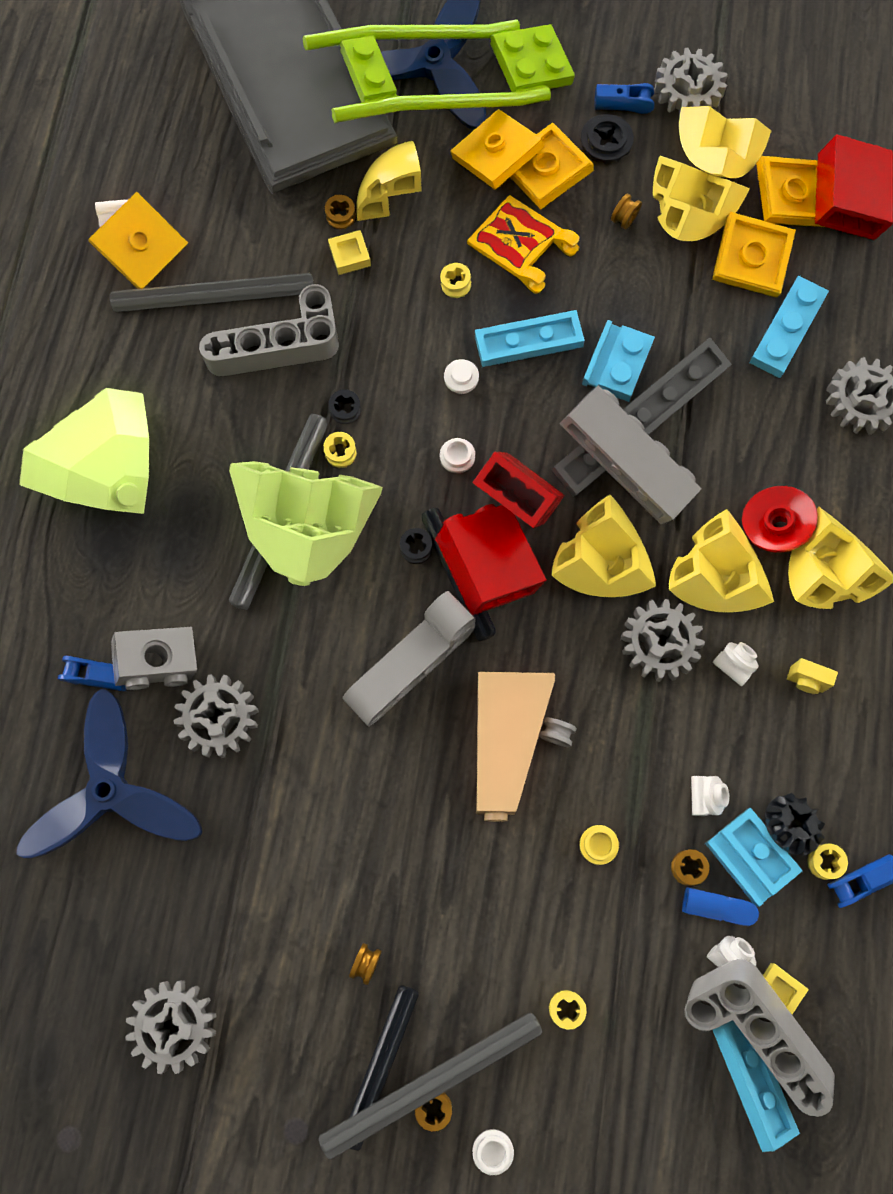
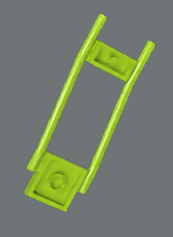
[303,19,575,123]

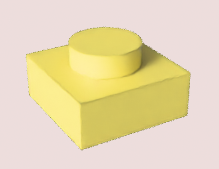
[328,230,371,275]
[787,658,838,694]
[763,963,809,1014]

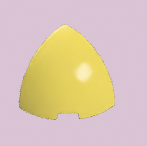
[679,106,771,178]
[356,141,422,221]
[653,156,750,241]
[551,495,656,597]
[788,507,893,609]
[669,509,774,612]

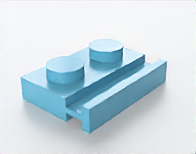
[582,320,655,402]
[705,808,802,907]

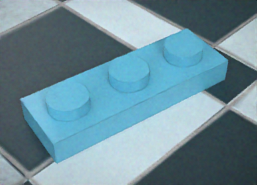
[749,276,829,378]
[475,310,585,367]
[713,1020,800,1152]

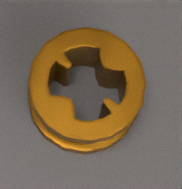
[611,193,642,230]
[325,195,356,229]
[671,849,709,886]
[349,943,382,985]
[415,1093,452,1132]

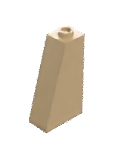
[476,672,555,822]

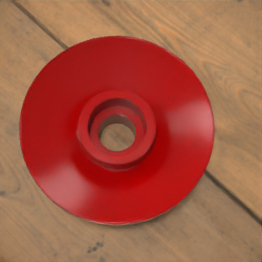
[742,486,818,552]

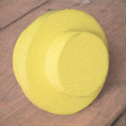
[579,825,619,865]

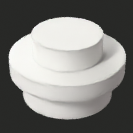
[444,359,479,394]
[440,438,475,473]
[472,1129,514,1175]

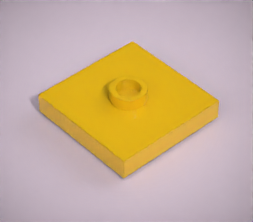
[450,109,544,190]
[510,123,594,210]
[756,156,824,227]
[88,192,188,289]
[712,212,796,298]

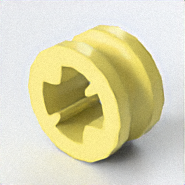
[440,263,471,298]
[323,432,357,468]
[807,844,848,880]
[549,990,587,1030]

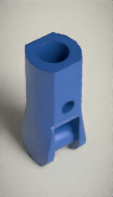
[594,83,654,114]
[58,656,127,691]
[827,854,893,908]
[682,887,759,926]

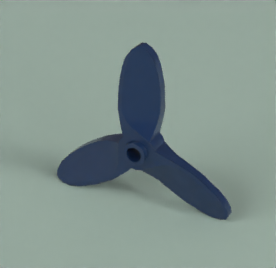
[381,0,487,130]
[17,689,202,859]

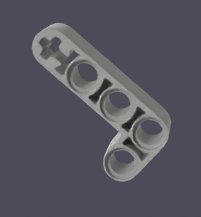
[199,284,339,376]
[342,591,475,726]
[685,959,835,1117]

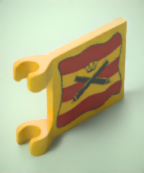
[467,195,579,294]

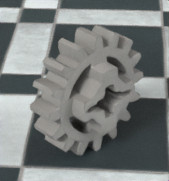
[654,48,727,117]
[826,357,893,435]
[621,599,705,682]
[174,674,259,758]
[125,980,216,1074]

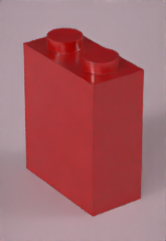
[815,134,893,240]
[472,451,565,528]
[435,504,546,615]

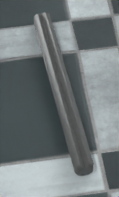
[110,273,314,312]
[229,414,328,610]
[319,1013,542,1159]

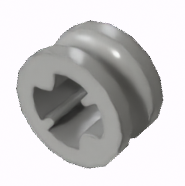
[539,717,577,747]

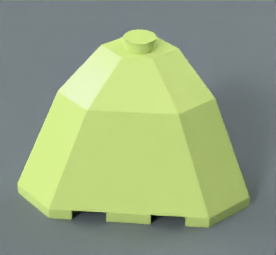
[19,388,149,514]
[229,461,382,586]

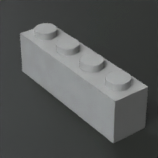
[559,385,702,524]

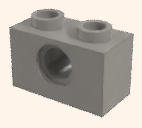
[111,627,197,690]

